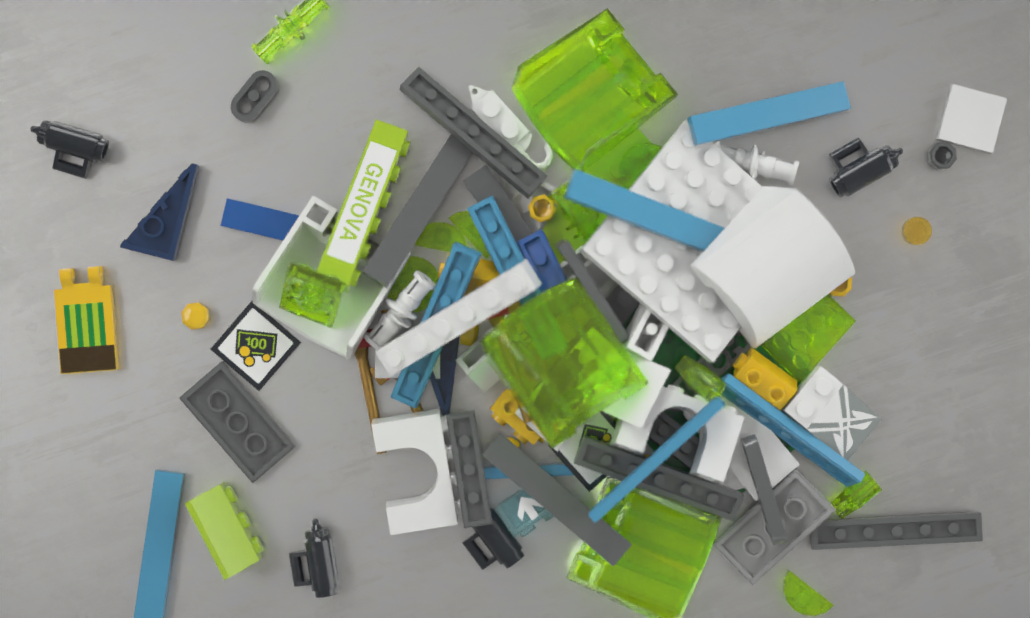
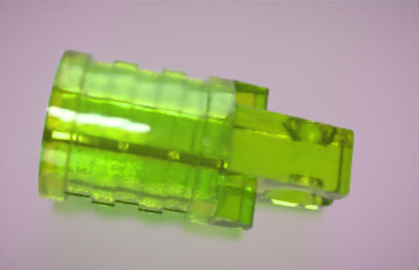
[675,355,726,402]
[831,471,882,519]

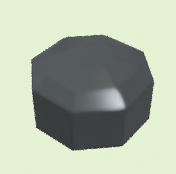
[927,142,957,170]

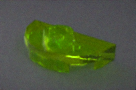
[448,211,490,259]
[414,222,468,252]
[783,569,834,616]

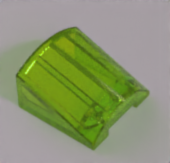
[511,8,678,172]
[480,277,648,449]
[566,476,722,618]

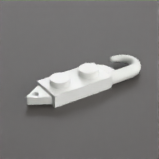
[469,85,554,171]

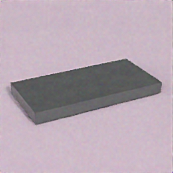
[179,361,296,483]

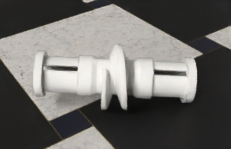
[715,141,799,186]
[364,270,436,350]

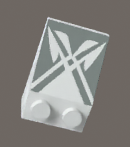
[781,365,882,461]

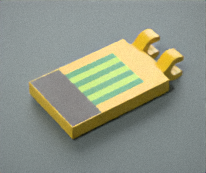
[54,266,119,374]

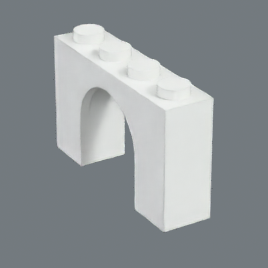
[610,385,745,483]
[371,408,462,535]

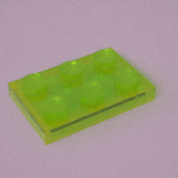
[279,262,346,328]
[761,294,856,382]

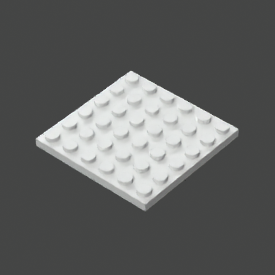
[580,120,762,363]

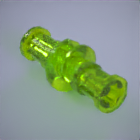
[250,0,330,64]
[548,181,600,242]

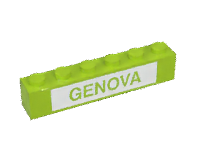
[315,119,411,293]

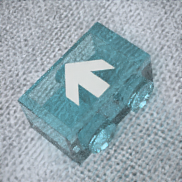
[495,489,554,537]

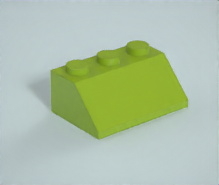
[185,482,264,580]

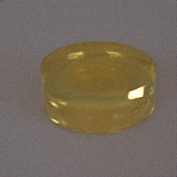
[902,217,932,245]

